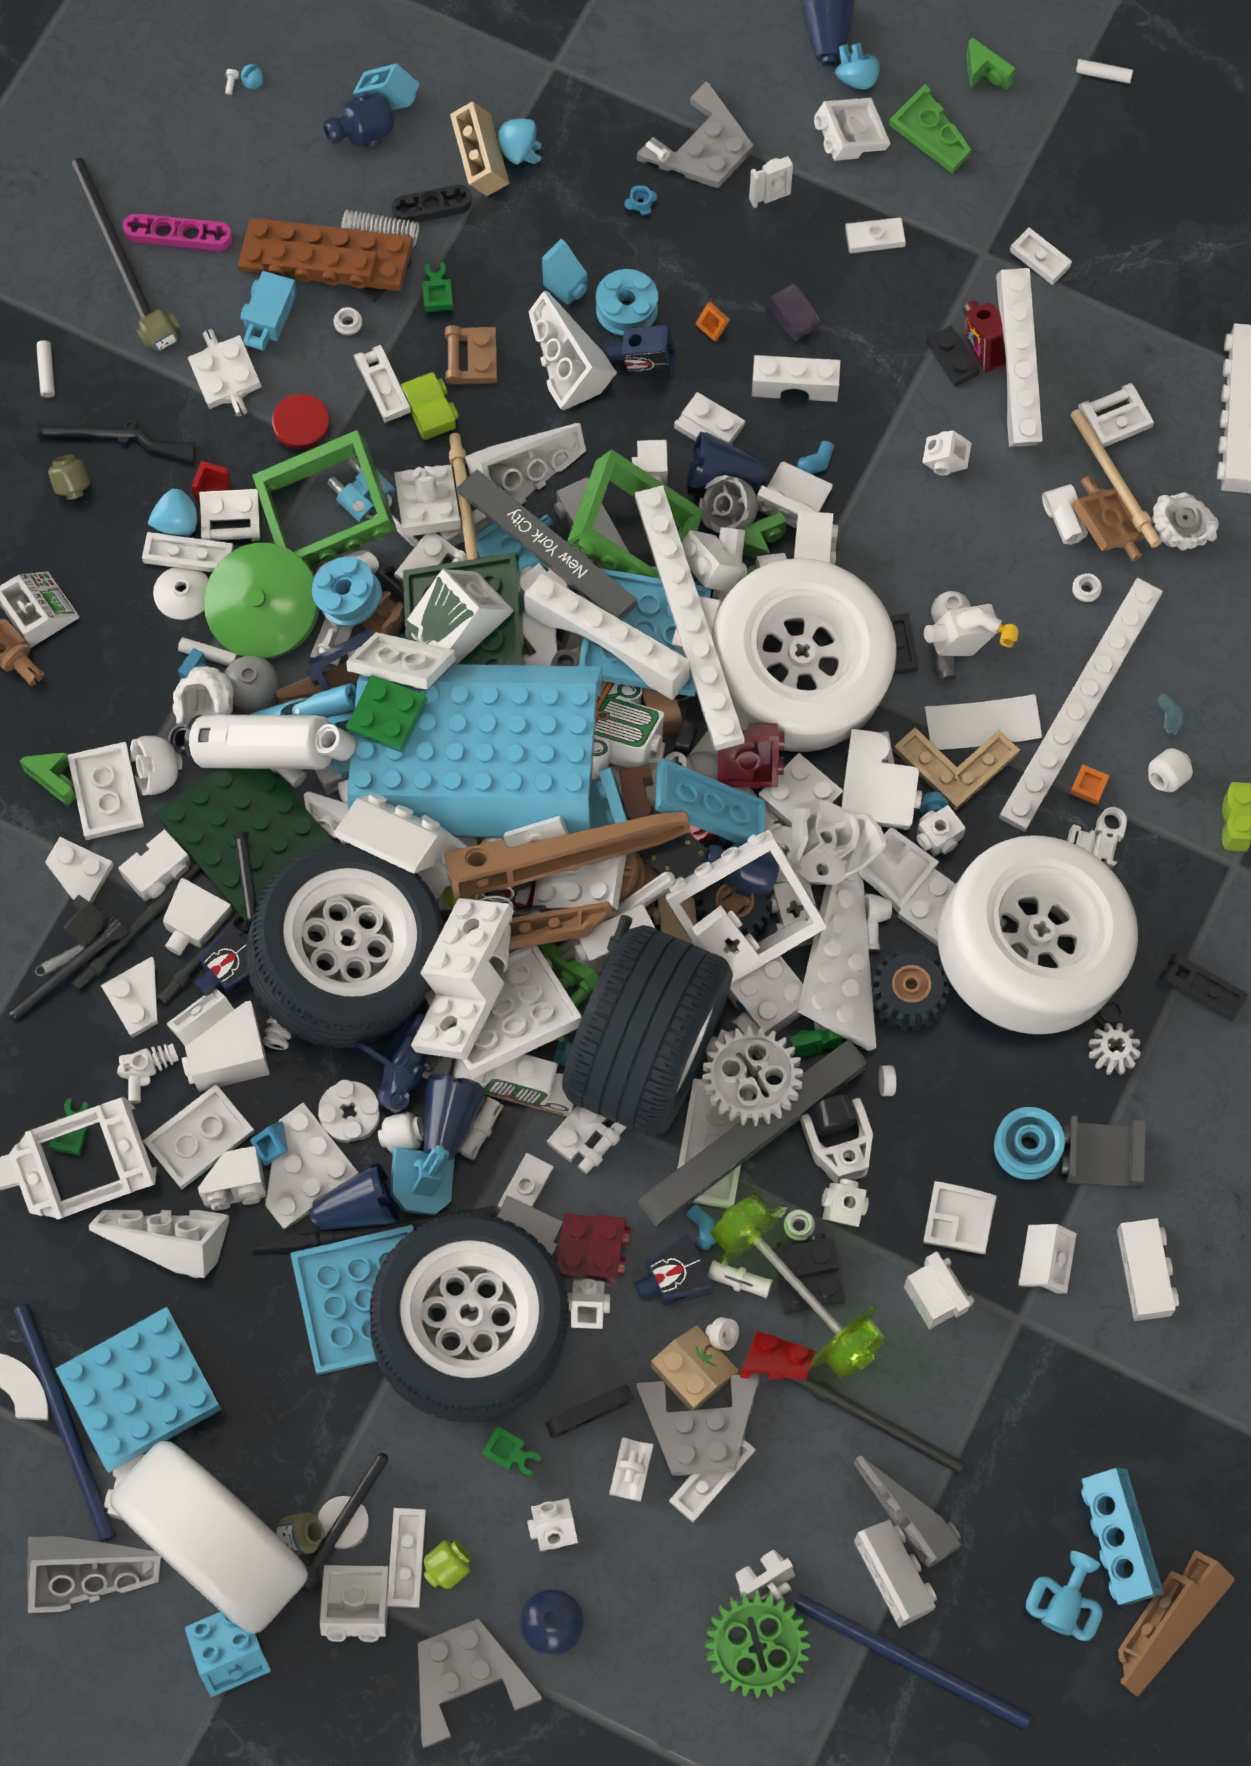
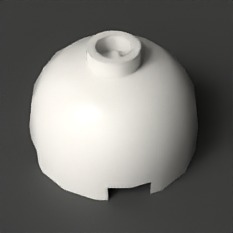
[130,736,182,795]

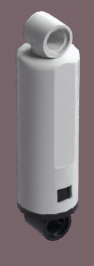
[168,715,356,770]

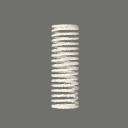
[342,209,419,247]

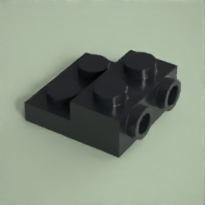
[772,1233,845,1314]

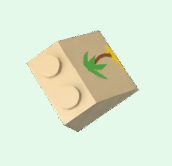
[651,1326,740,1411]

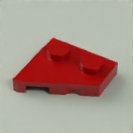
[740,1331,816,1380]

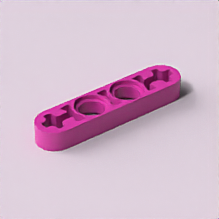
[123,214,232,251]

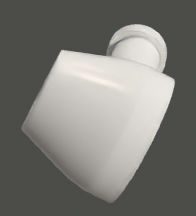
[865,894,892,951]

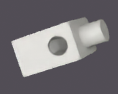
[163,878,233,955]

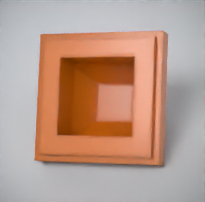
[695,301,730,342]

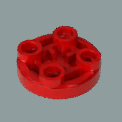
[272,394,330,450]

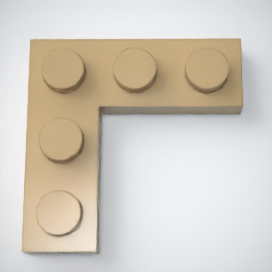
[893,728,1020,811]

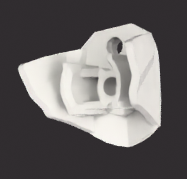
[791,799,886,886]

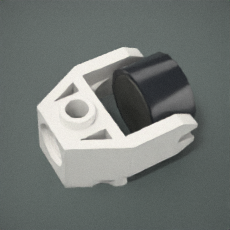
[800,1095,873,1184]

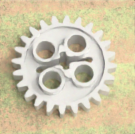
[702,1026,803,1126]

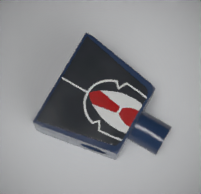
[608,325,676,376]
[194,922,251,996]
[634,1233,713,1306]

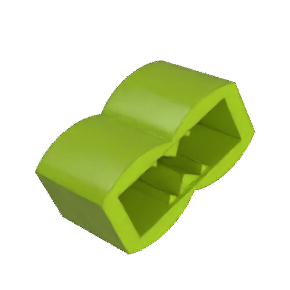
[401,372,458,440]
[1222,782,1251,852]

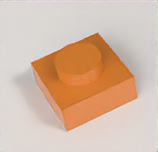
[1070,764,1110,805]

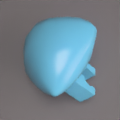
[834,43,880,90]
[498,118,542,165]
[148,489,197,537]

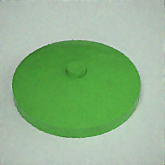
[204,543,320,660]

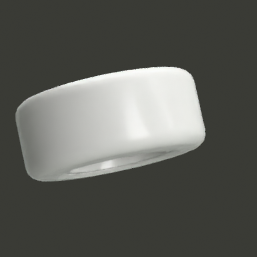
[712,558,896,752]
[938,836,1138,1034]
[110,1441,308,1634]

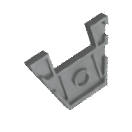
[637,82,753,188]
[637,1373,760,1476]
[418,1619,542,1748]

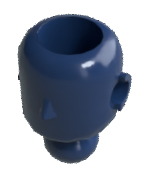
[323,93,393,146]
[703,841,780,897]

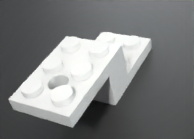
[411,898,514,1060]

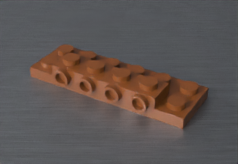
[237,217,414,291]

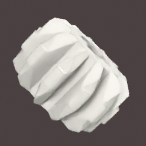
[1088,1023,1141,1075]

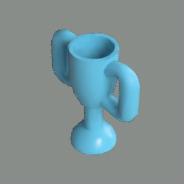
[1026,1551,1103,1641]

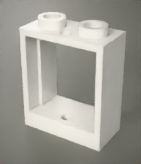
[574,904,655,975]

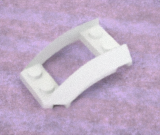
[9,1096,157,1220]

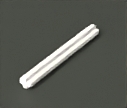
[558,872,676,960]

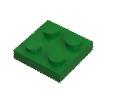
[346,675,428,753]

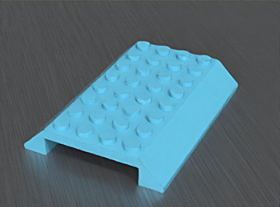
[347,664,603,838]

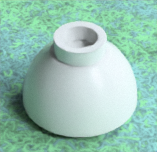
[931,591,971,623]

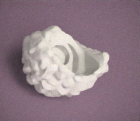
[1152,492,1219,551]
[173,666,234,725]

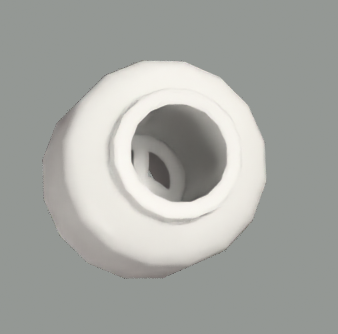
[1148,748,1193,792]
[378,1112,424,1154]

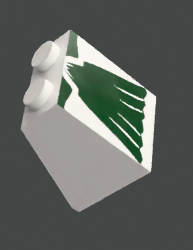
[404,569,514,664]

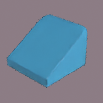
[250,1121,288,1166]

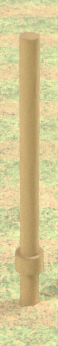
[1070,409,1161,548]
[449,433,479,560]

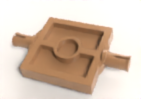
[1072,475,1145,562]

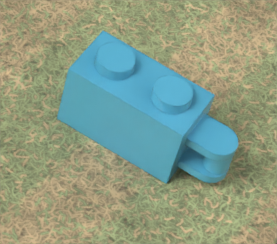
[241,271,297,351]

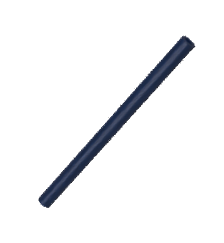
[14,1304,115,1542]
[794,1594,1032,1730]

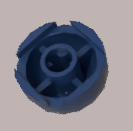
[520,1589,584,1656]

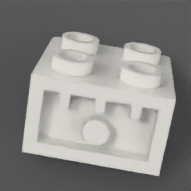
[757,462,832,528]

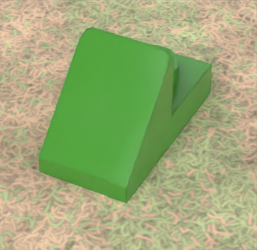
[966,37,1016,90]
[741,512,787,559]
[20,753,76,807]

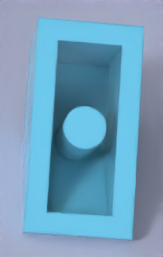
[353,63,420,110]
[542,239,587,305]

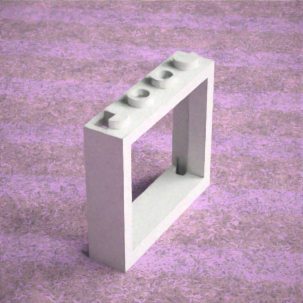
[665,829,827,983]

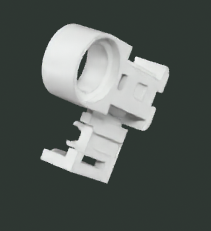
[1067,807,1127,869]

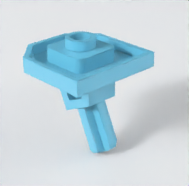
[390,1145,454,1216]

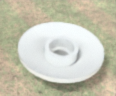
[153,567,209,620]

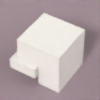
[904,1252,974,1330]

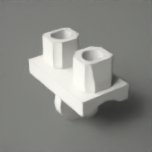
[610,1437,653,1502]
[735,1550,795,1605]

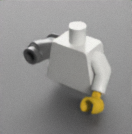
[924,604,1019,683]

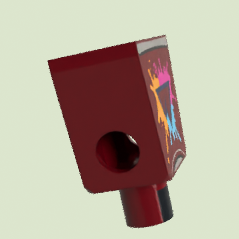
[962,300,1006,373]

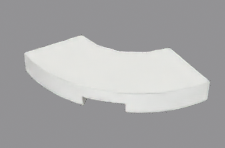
[0,1354,49,1421]

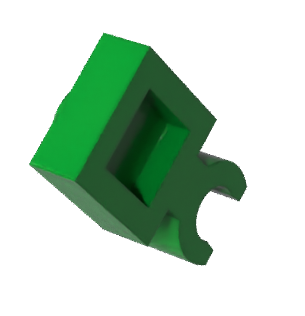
[422,262,453,312]
[790,1029,843,1059]
[49,1098,89,1156]
[482,1426,541,1477]

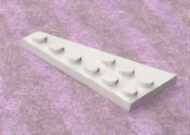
[797,872,876,1051]

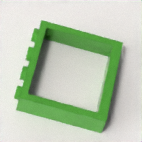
[252,430,397,567]
[567,449,703,579]

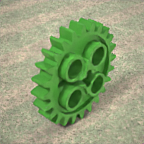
[705,1590,810,1698]

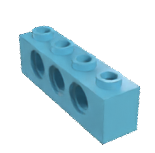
[1081,1468,1164,1605]

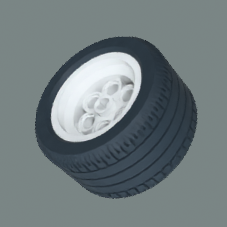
[246,843,444,1048]
[562,925,733,1136]
[370,1213,569,1423]

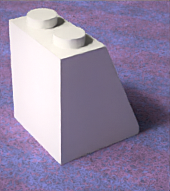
[182,1001,270,1092]

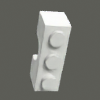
[752,355,840,402]

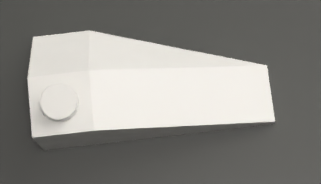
[465,423,586,505]
[89,1210,229,1278]

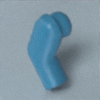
[797,441,835,474]
[686,1204,718,1250]

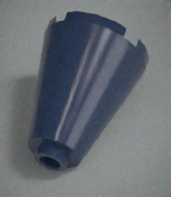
[800,0,855,66]
[687,431,769,489]
[424,1074,486,1160]
[309,1163,399,1230]

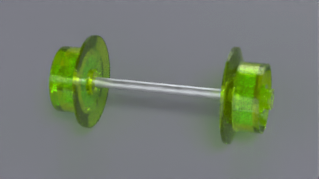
[710,1193,888,1380]

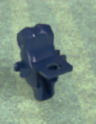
[354,1011,429,1113]

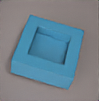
[178,648,207,680]

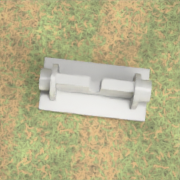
[310,618,354,666]

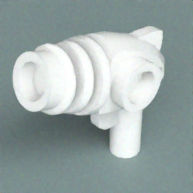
[117,1043,179,1104]

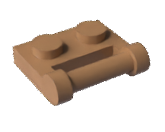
[445,325,497,384]

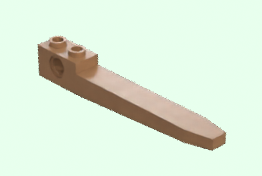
[444,811,690,900]

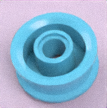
[596,269,658,336]
[312,556,382,626]
[994,1107,1065,1180]

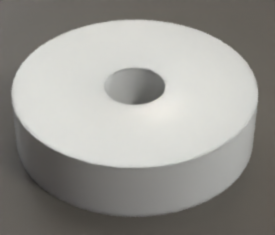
[318,1496,369,1549]

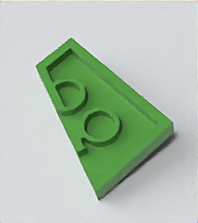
[889,83,971,174]

